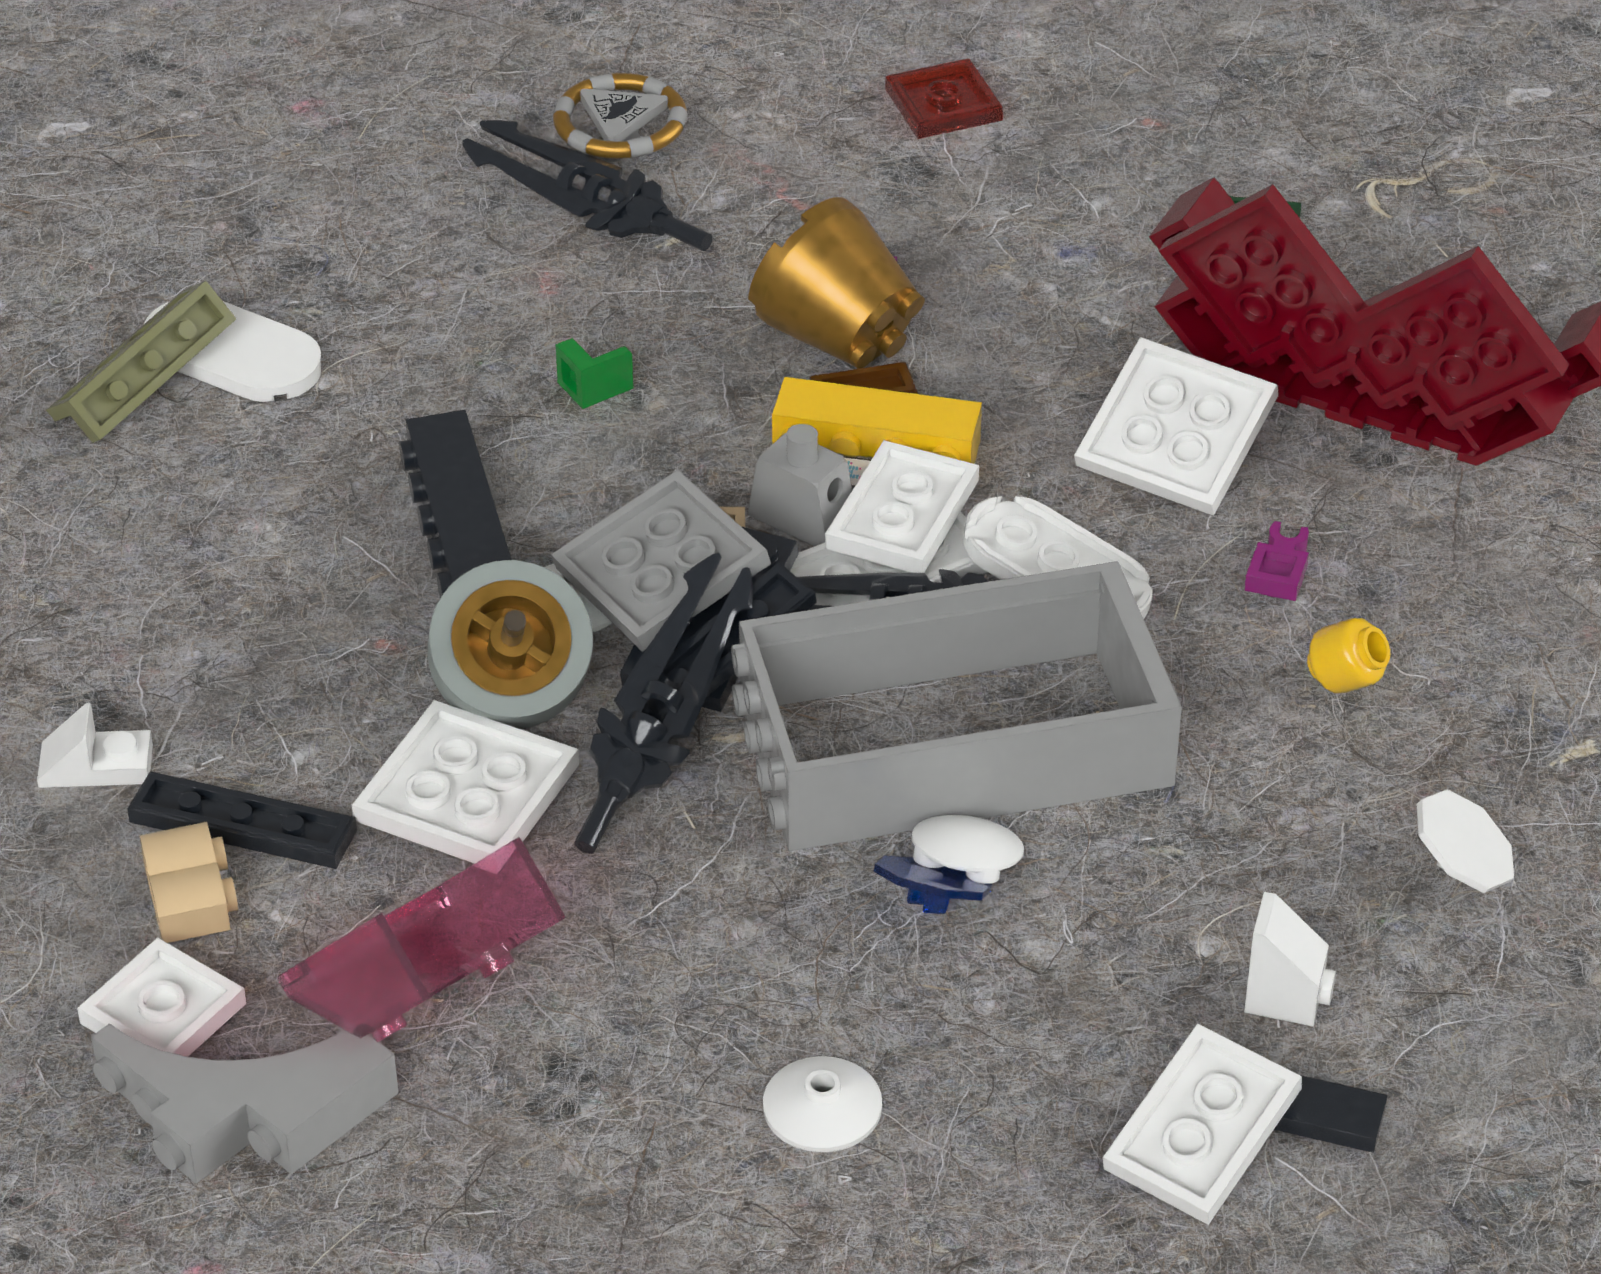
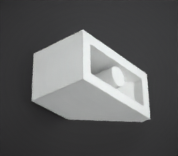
[1244,892,1336,1026]

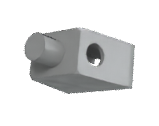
[748,424,852,546]

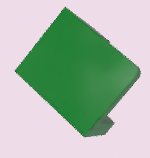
[555,338,634,409]

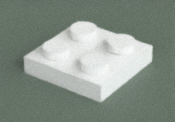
[77,937,246,1057]

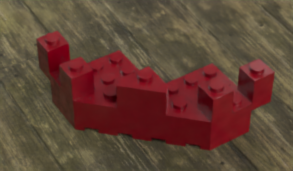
[1149,177,1601,466]

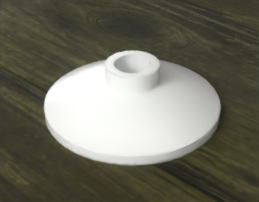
[763,1056,882,1152]

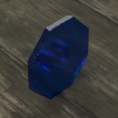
[873,855,992,914]

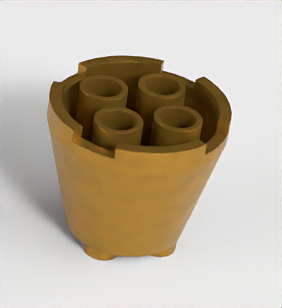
[748,197,925,369]

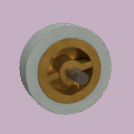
[428,560,593,729]

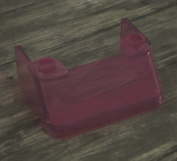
[276,837,566,1043]

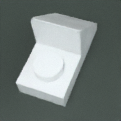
[37,703,153,788]

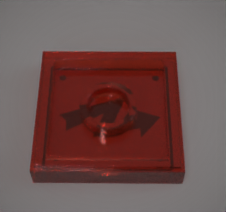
[885,58,1003,139]

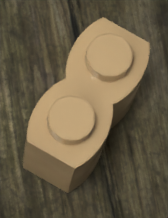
[139,822,238,943]

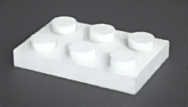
[825,440,979,573]
[1103,1023,1302,1225]

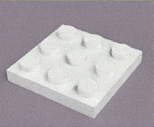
[1074,337,1278,516]
[352,700,579,872]

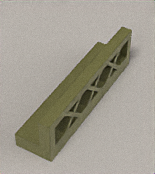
[46,281,236,443]

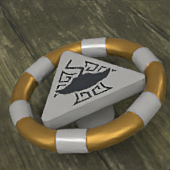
[552,73,688,159]

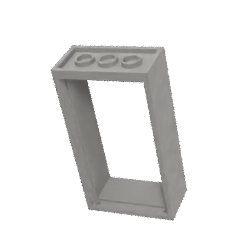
[731,561,1182,851]

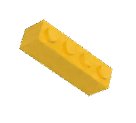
[772,377,982,464]

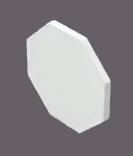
[1417,789,1514,893]

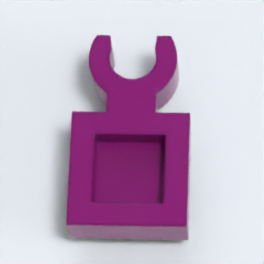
[1244,521,1309,601]

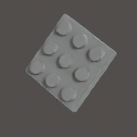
[551,470,771,652]

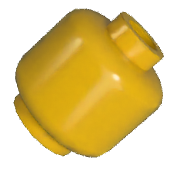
[1307,618,1390,693]

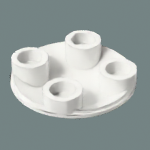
[912,815,1024,884]

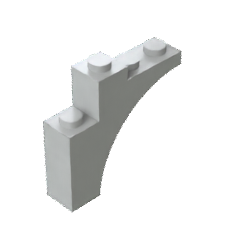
[91,1023,399,1184]

